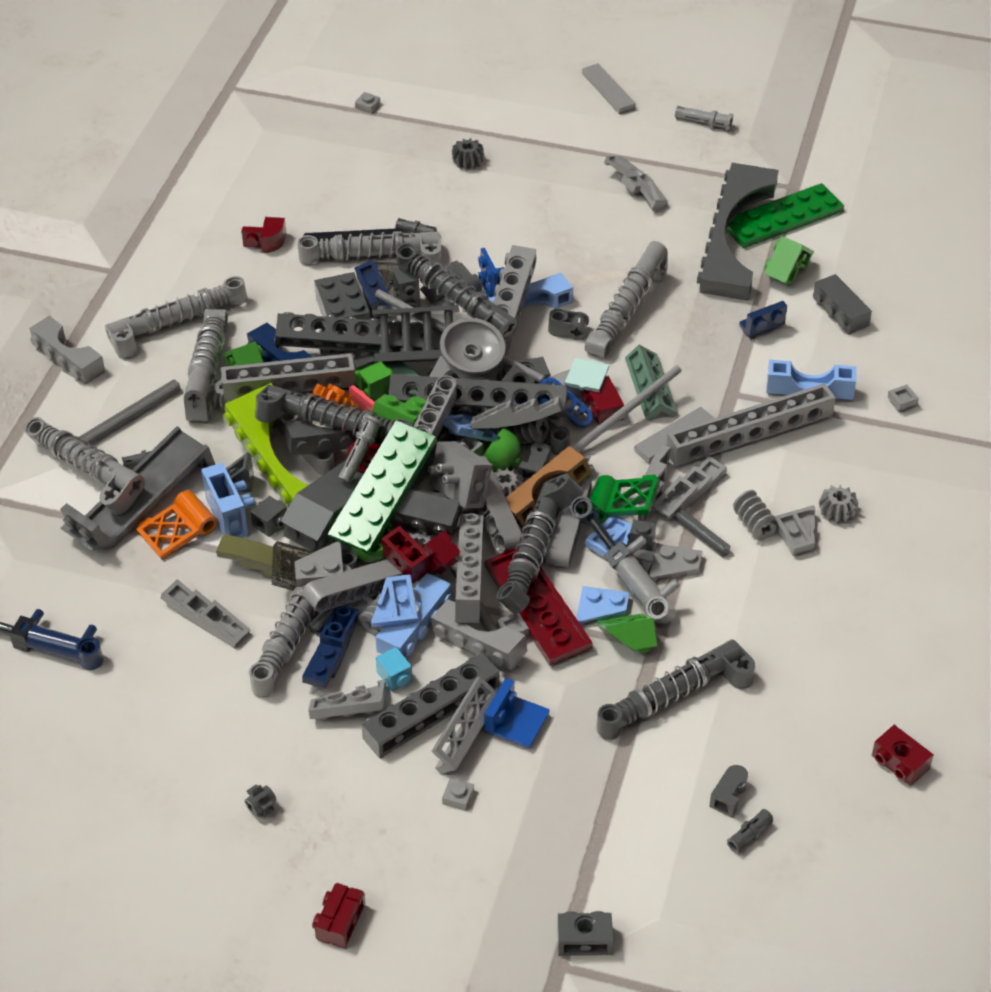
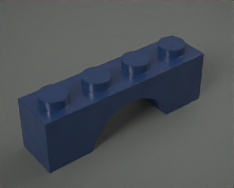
[247,323,312,363]

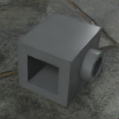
[250,495,287,537]

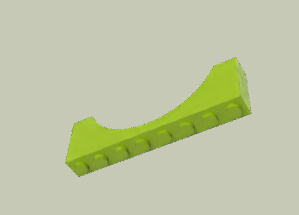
[223,383,338,538]

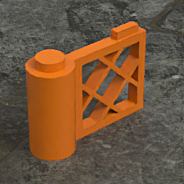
[136,490,218,560]

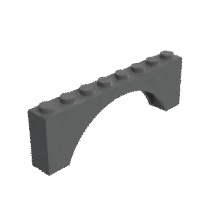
[697,162,779,301]

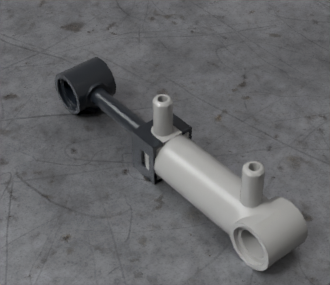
[570,496,680,625]

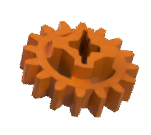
[312,383,359,410]

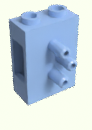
[201,462,255,538]

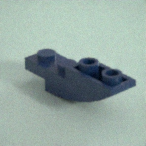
[302,606,359,688]

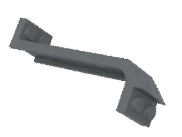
[60,426,216,550]
[280,439,383,552]

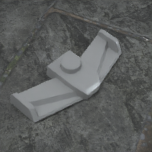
[604,155,668,210]

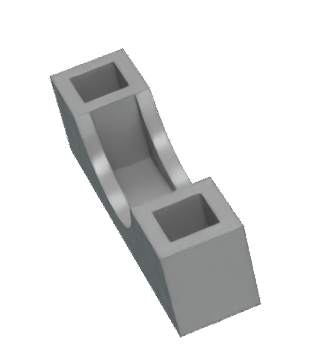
[29,315,105,384]
[431,599,527,670]

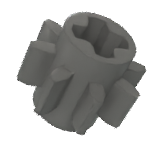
[244,784,277,816]

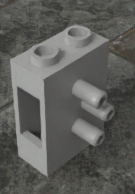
[428,441,493,509]

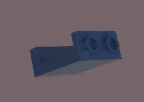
[354,259,393,319]

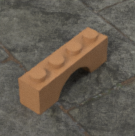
[506,446,592,528]

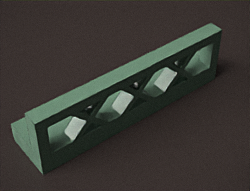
[625,344,678,420]

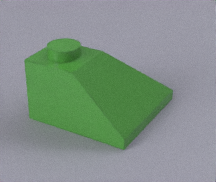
[597,613,657,653]

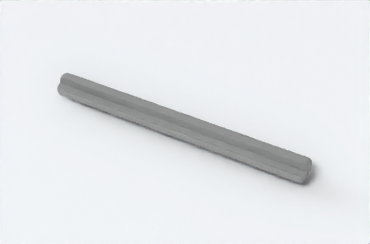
[75,379,181,445]

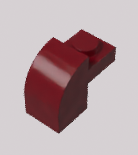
[241,217,287,253]

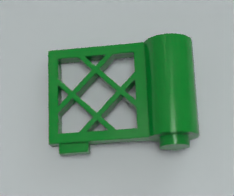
[585,475,660,523]

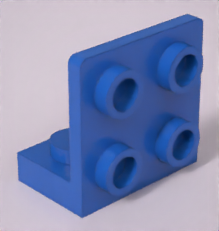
[478,247,505,297]
[484,678,550,748]

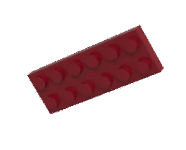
[484,547,593,665]

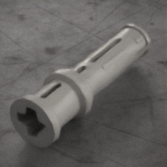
[675,106,734,131]
[338,414,384,483]

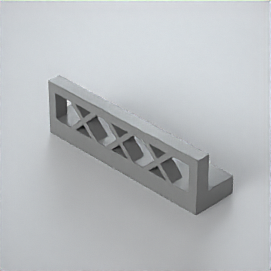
[431,676,497,774]

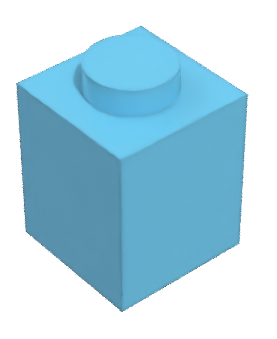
[375,647,412,692]

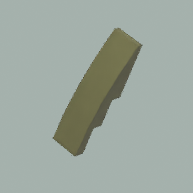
[216,534,301,583]

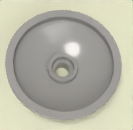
[440,318,505,375]

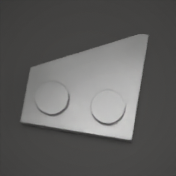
[774,505,815,555]
[295,541,343,585]
[650,543,703,583]

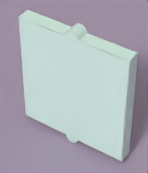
[565,358,609,392]

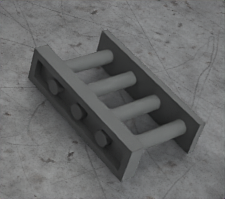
[372,302,459,364]

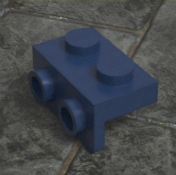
[739,301,788,337]

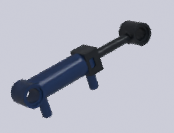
[0,609,104,670]

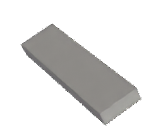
[582,63,636,114]
[634,407,714,464]

